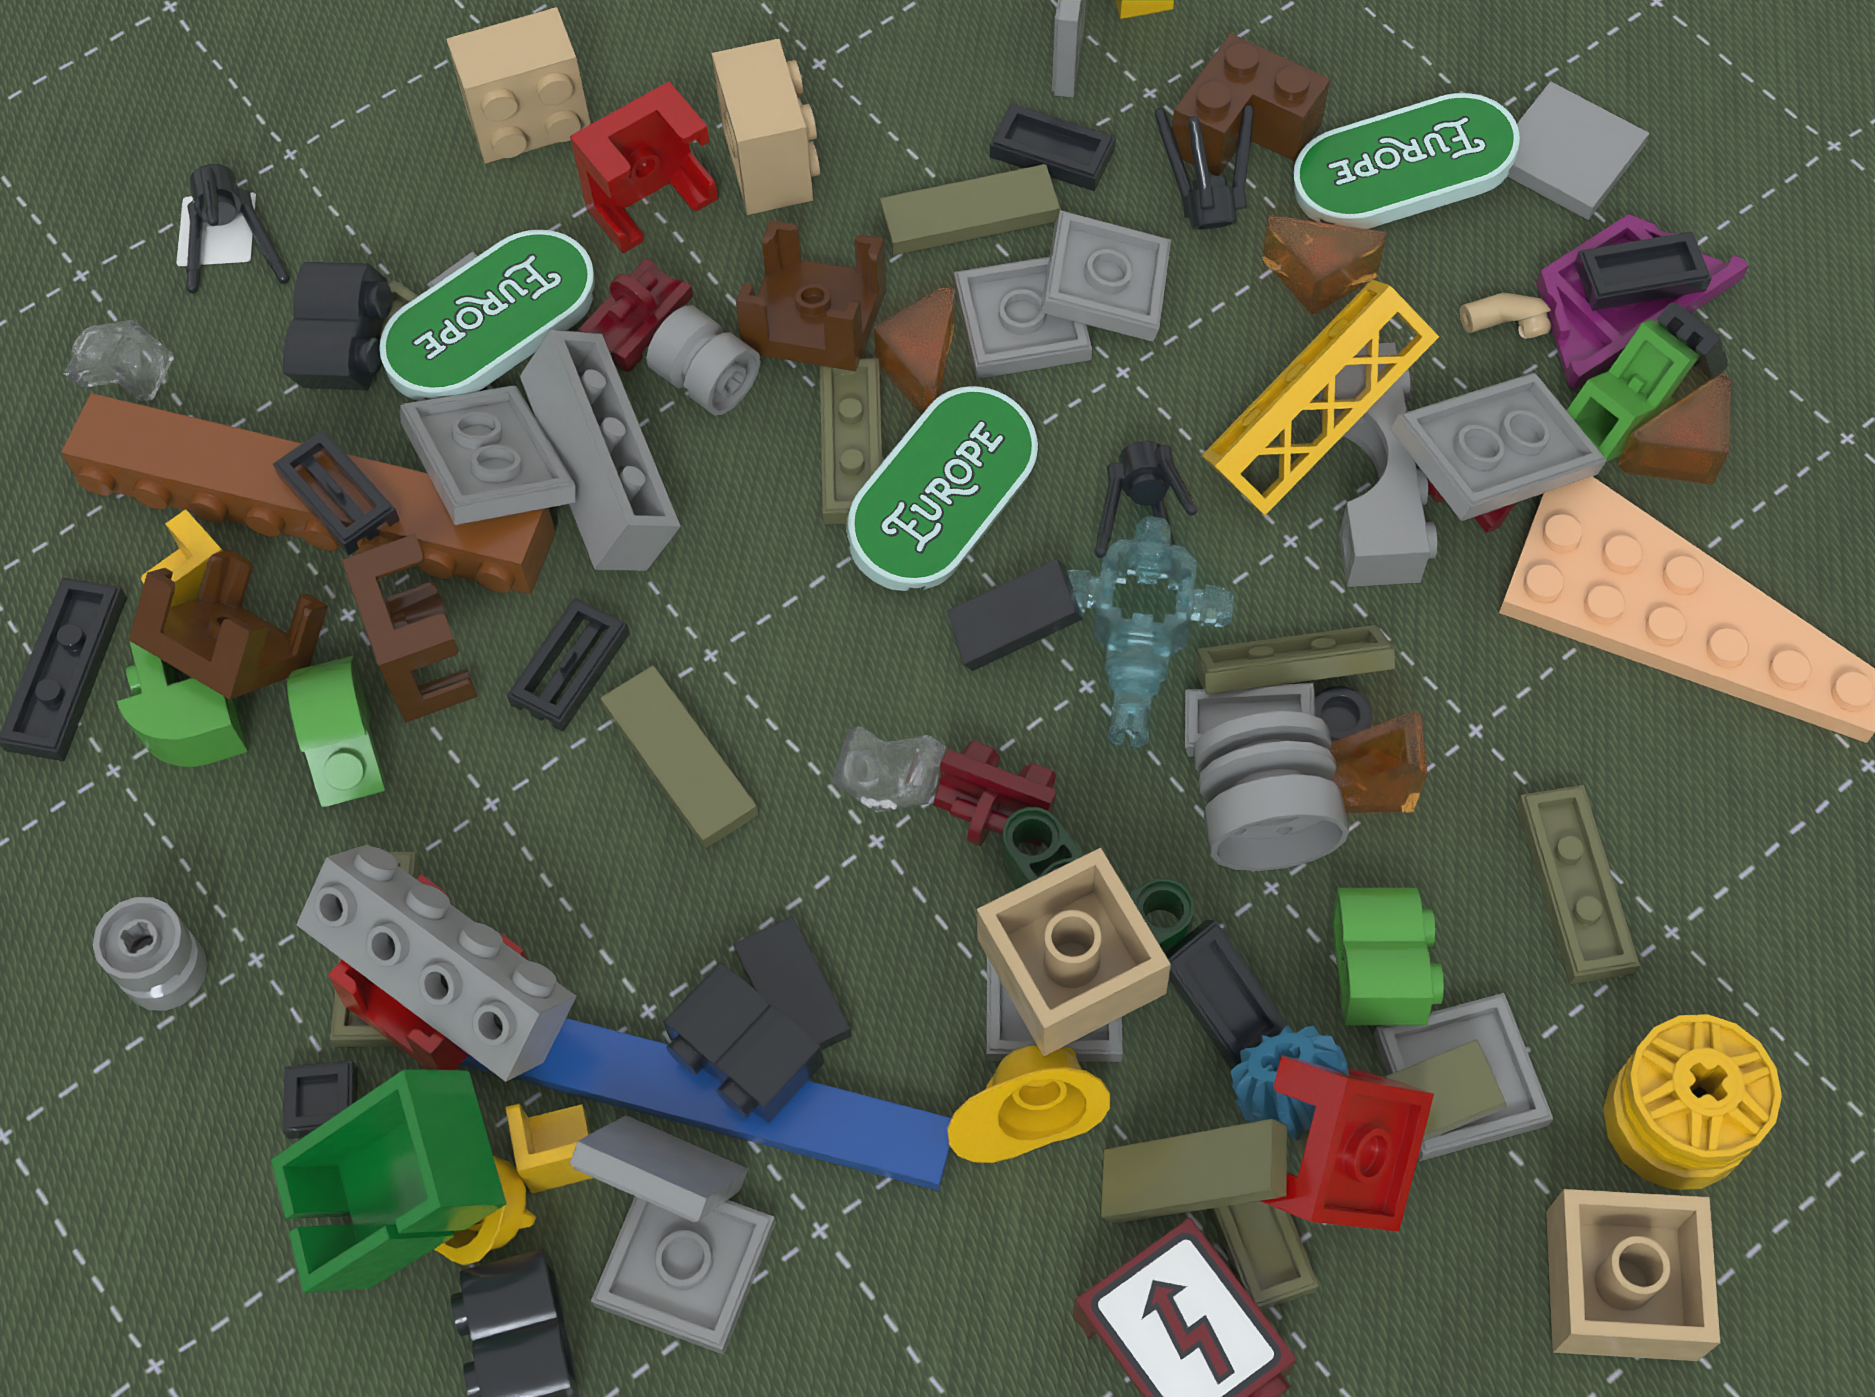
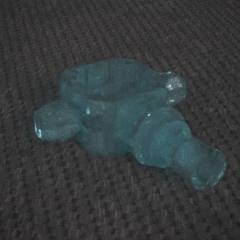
[1067,516,1234,748]

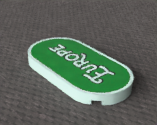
[1294,93,1520,231]
[380,230,595,401]
[846,386,1038,591]

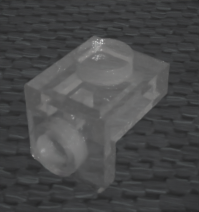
[63,320,174,401]
[832,726,946,812]

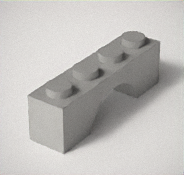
[1318,342,1437,587]

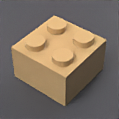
[446,7,591,164]
[712,39,820,215]
[976,848,1171,1056]
[1546,1189,1720,1361]

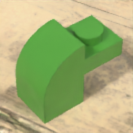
[1566,319,1700,462]
[117,641,248,767]
[287,655,386,808]

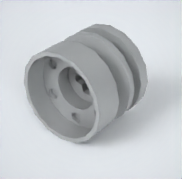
[1193,711,1349,871]

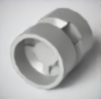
[646,305,761,416]
[92,897,208,1011]

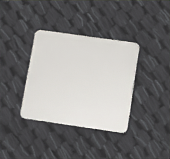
[176,192,256,266]

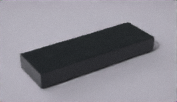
[0,577,127,761]

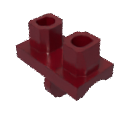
[578,258,693,372]
[933,740,1057,847]

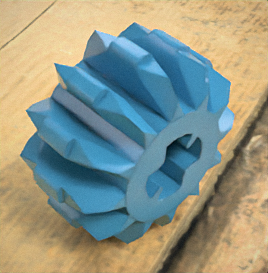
[1230,1025,1349,1141]

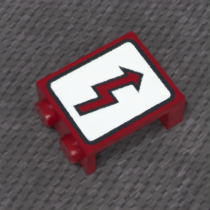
[1073,1218,1297,1397]

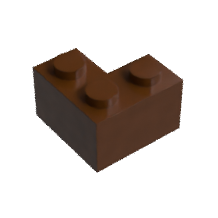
[1172,33,1331,176]

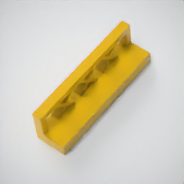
[1201,280,1439,515]

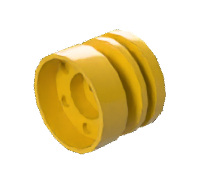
[1603,1014,1782,1190]

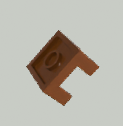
[736,220,886,372]
[341,534,477,723]
[129,550,328,699]

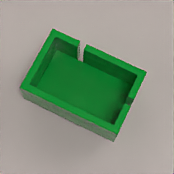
[271,1069,506,1293]

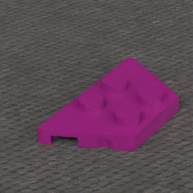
[1536,214,1749,390]

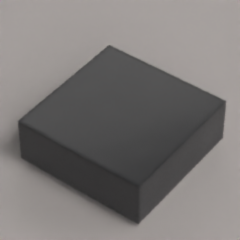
[283,1060,358,1139]

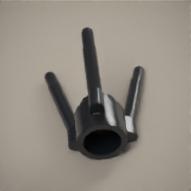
[1155,105,1254,230]
[186,164,289,294]
[1095,440,1198,568]

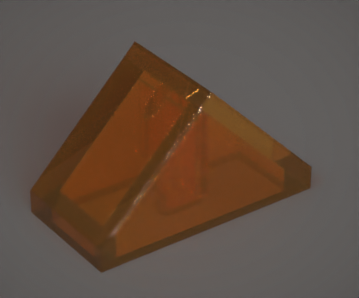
[1262,215,1387,315]
[874,287,955,415]
[1618,372,1731,485]
[1330,711,1428,813]

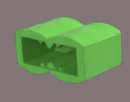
[1332,888,1444,1025]

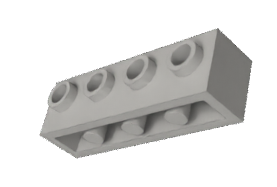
[520,330,681,571]
[296,844,577,1082]

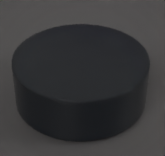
[1315,686,1373,753]

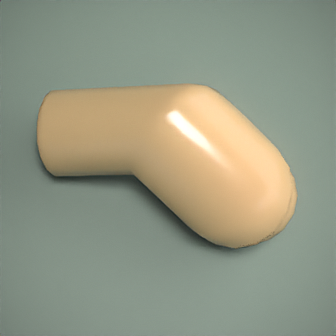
[1460,293,1552,339]

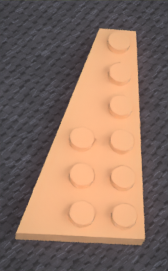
[1499,476,1875,743]

